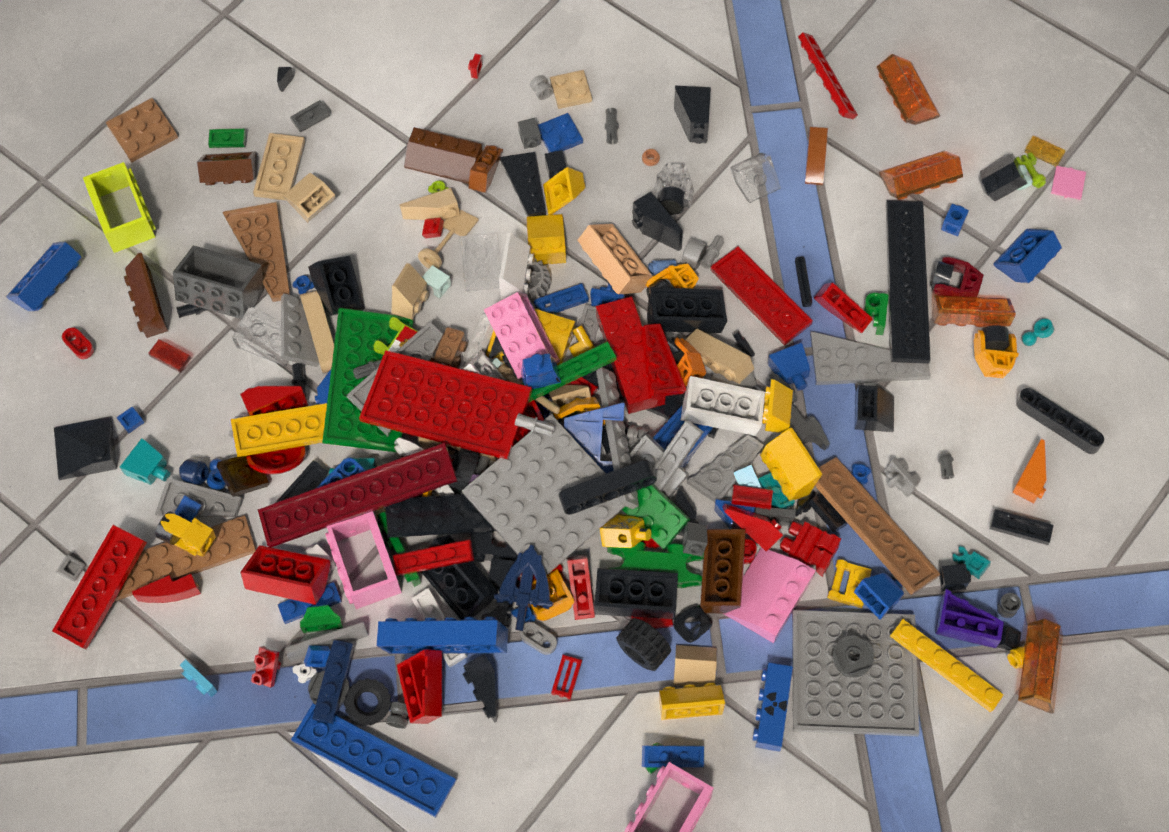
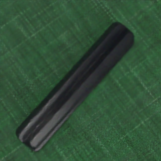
[795,256,813,307]

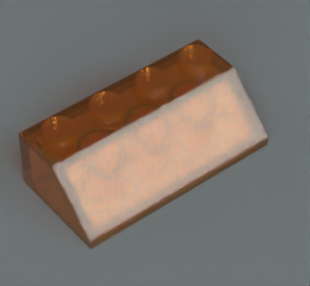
[877,54,940,125]
[879,151,963,200]
[932,295,1016,327]
[1018,619,1063,714]

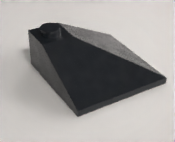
[54,416,117,481]

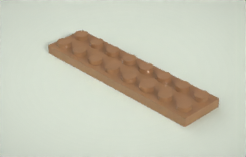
[815,457,940,595]
[114,515,256,602]

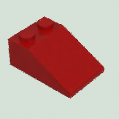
[240,386,308,416]

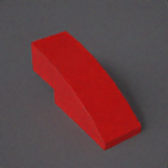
[132,574,201,603]

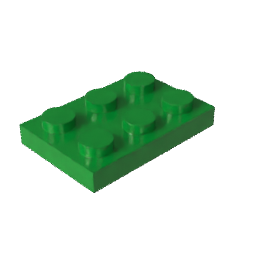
[622,484,690,549]

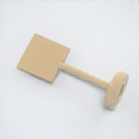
[418,209,479,269]

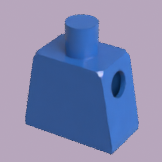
[767,343,810,391]
[854,573,904,620]

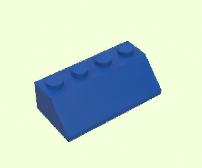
[6,242,82,311]

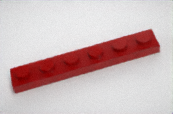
[798,32,858,119]

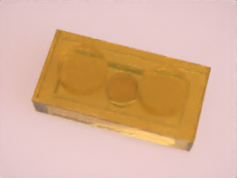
[1024,135,1066,167]

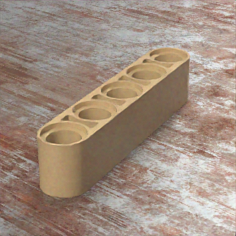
[300,290,334,374]

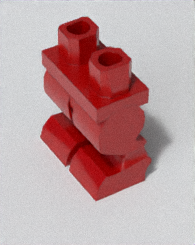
[780,521,842,577]

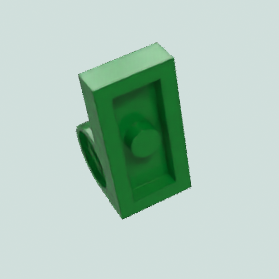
[863,293,889,335]

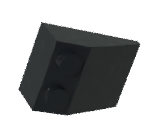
[632,192,683,251]
[308,256,365,316]

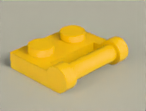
[827,559,872,608]

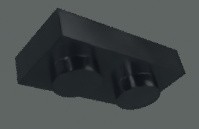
[808,493,848,532]

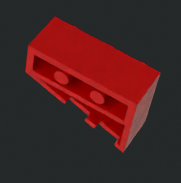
[396,649,442,724]

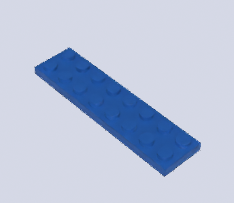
[291,703,457,818]

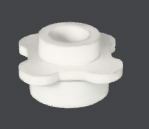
[293,661,317,683]

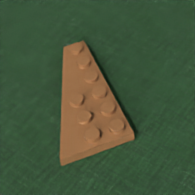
[222,202,290,302]

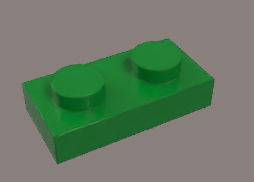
[208,129,246,148]

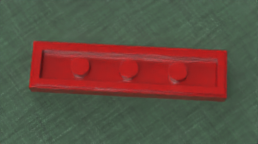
[393,540,474,576]

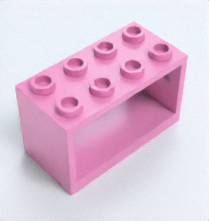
[484,292,560,379]
[325,511,401,609]
[625,762,714,832]

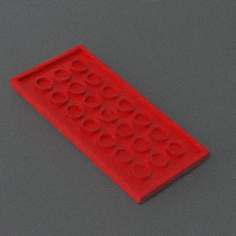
[359,350,532,459]

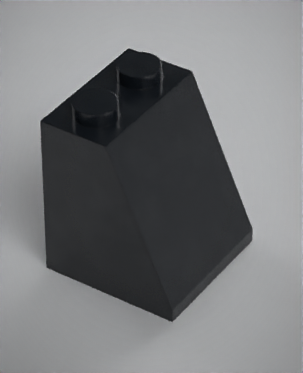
[674,85,711,144]

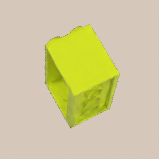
[82,162,156,253]

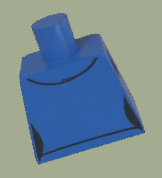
[521,353,561,389]

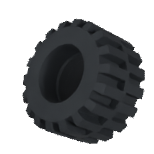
[616,618,671,671]

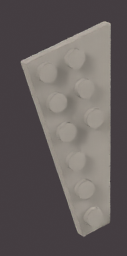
[347,322,443,436]
[810,331,930,385]

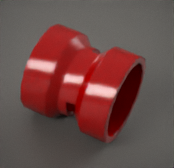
[744,539,757,565]

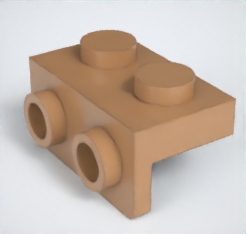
[434,327,468,368]

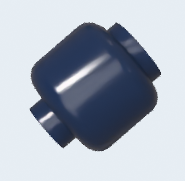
[179,458,210,485]

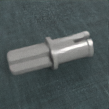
[700,236,724,269]
[515,413,555,436]

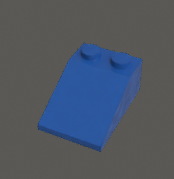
[653,406,713,468]

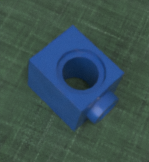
[941,204,969,237]

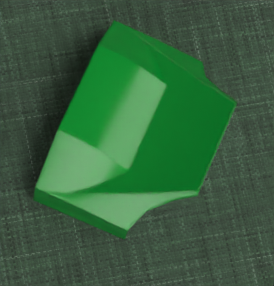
[300,605,343,634]

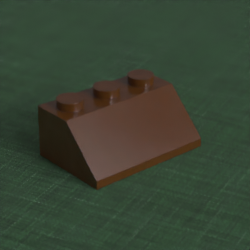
[197,151,257,185]

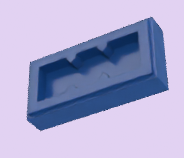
[175,495,203,522]

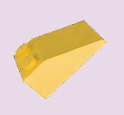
[526,214,566,265]

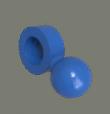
[207,459,226,490]

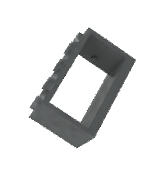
[173,245,263,320]

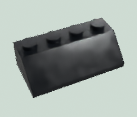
[647,287,727,333]
[420,535,499,621]
[594,568,678,620]

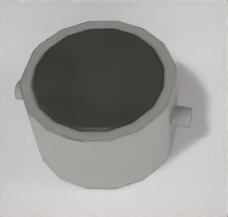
[681,239,707,270]

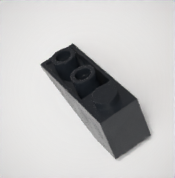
[462,654,497,723]

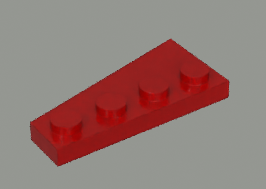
[641,324,686,398]

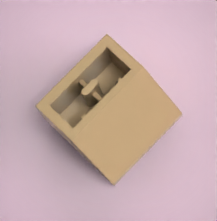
[283,173,335,223]

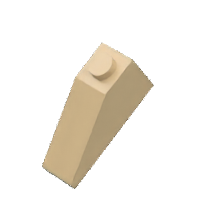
[399,188,460,220]

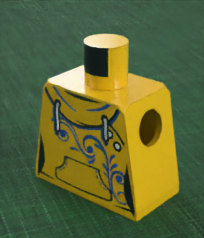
[600,514,651,548]

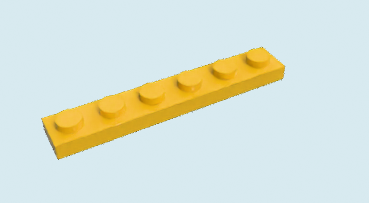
[890,619,1003,713]

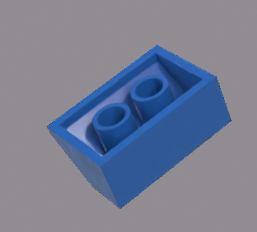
[993,229,1062,283]

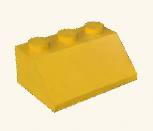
[760,428,822,501]
[659,683,725,720]

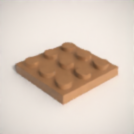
[106,98,178,163]

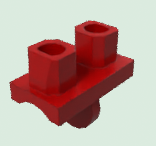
[251,646,281,688]

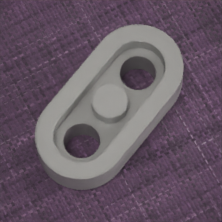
[519,622,557,655]

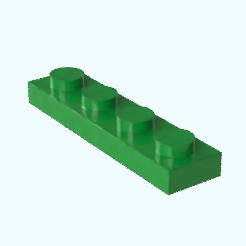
[377,512,421,587]

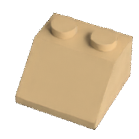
[392,263,429,320]

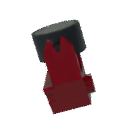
[931,257,984,303]

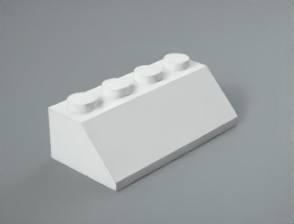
[681,376,765,436]

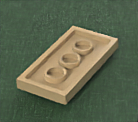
[253,133,305,201]

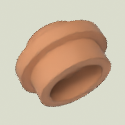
[642,149,660,166]

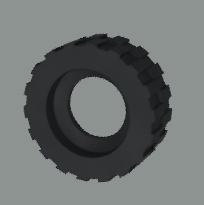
[448,448,479,491]
[344,678,391,726]

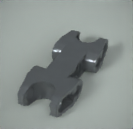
[751,373,830,451]

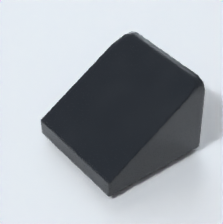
[277,67,294,92]
[997,625,1021,650]

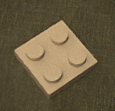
[550,70,592,109]

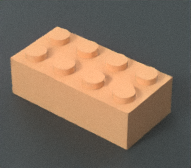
[577,224,653,295]

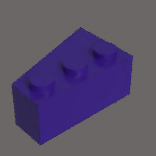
[935,589,1004,648]

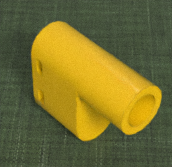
[569,325,595,357]

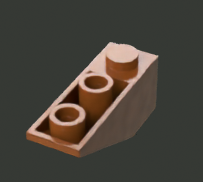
[468,145,503,193]

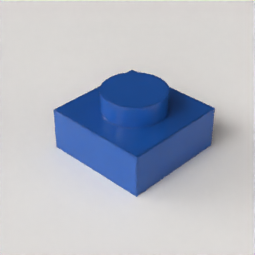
[116,407,144,434]
[304,645,330,667]

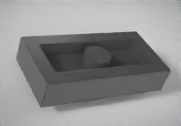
[290,100,330,133]
[755,508,796,526]

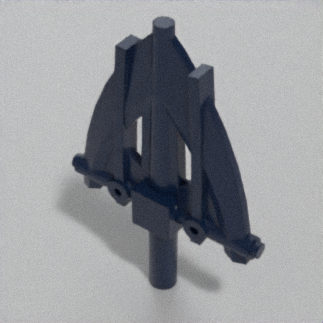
[494,545,553,631]

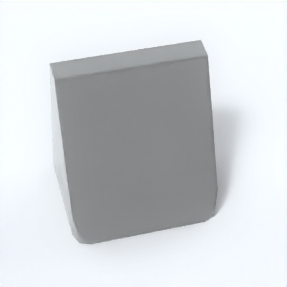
[56,554,86,582]

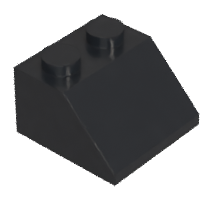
[980,153,1028,201]

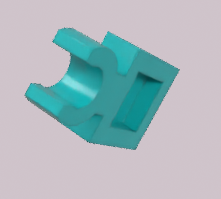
[952,546,991,579]

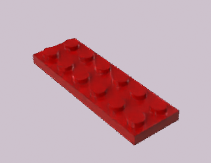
[710,246,813,346]
[52,525,147,650]

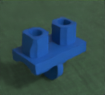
[590,283,624,307]

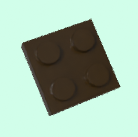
[217,456,269,497]

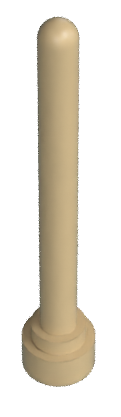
[498,365,560,414]

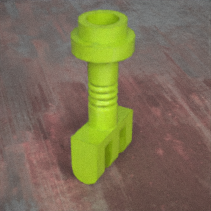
[1016,152,1046,188]

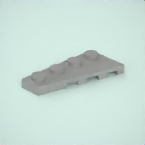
[155,478,242,517]

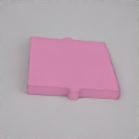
[1051,166,1086,200]

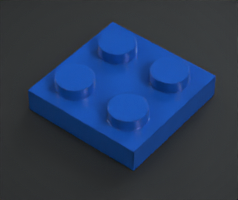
[537,113,583,153]

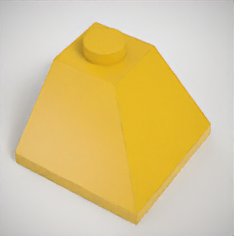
[543,167,585,215]

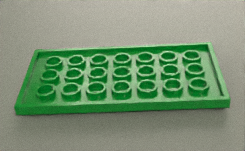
[322,308,413,452]

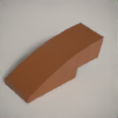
[805,127,828,185]

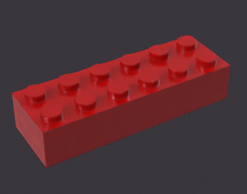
[596,297,666,414]

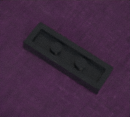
[990,509,1054,545]

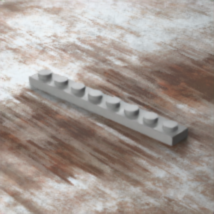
[596,367,639,509]

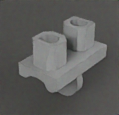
[884,458,921,497]

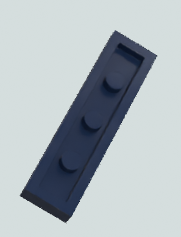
[312,640,354,724]

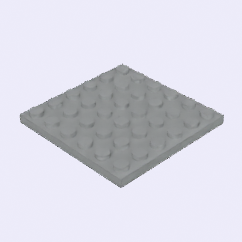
[462,414,626,575]
[792,610,919,737]

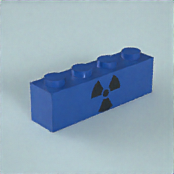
[752,662,793,752]

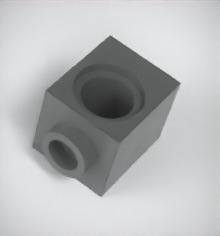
[518,118,541,149]
[682,522,708,556]

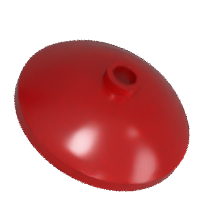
[247,446,306,475]

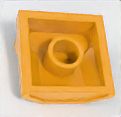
[530,570,574,621]

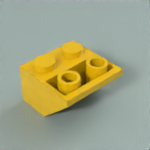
[762,379,793,433]

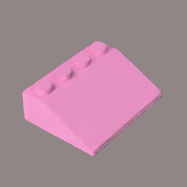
[724,547,816,643]

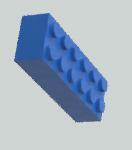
[376,617,508,654]

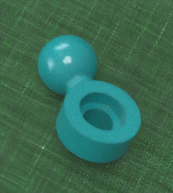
[1022,319,1055,346]

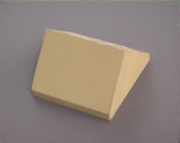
[674,645,717,687]

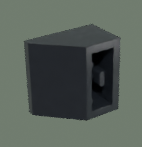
[855,385,894,432]

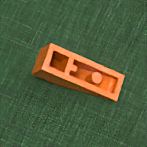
[1012,439,1046,504]

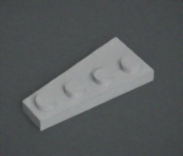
[281,293,319,367]
[687,434,764,503]

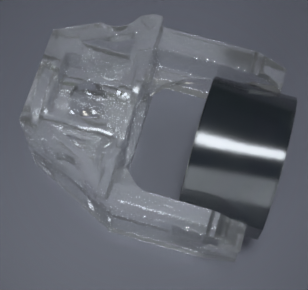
[653,162,694,215]

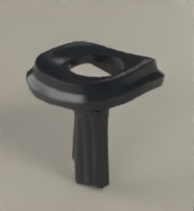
[673,606,713,643]

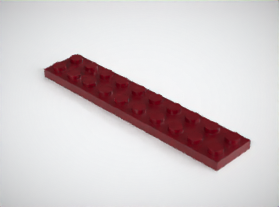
[258,443,458,548]

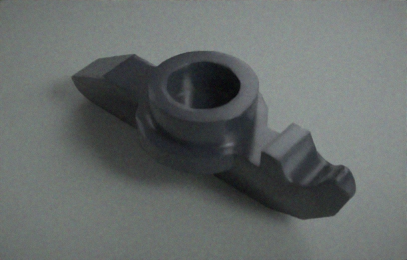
[795,491,815,517]

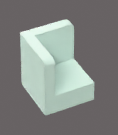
[422,265,451,298]

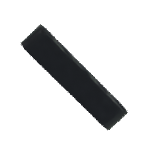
[1016,388,1104,454]
[558,460,657,515]

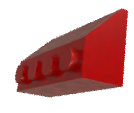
[240,545,330,605]

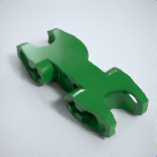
[607,542,704,588]

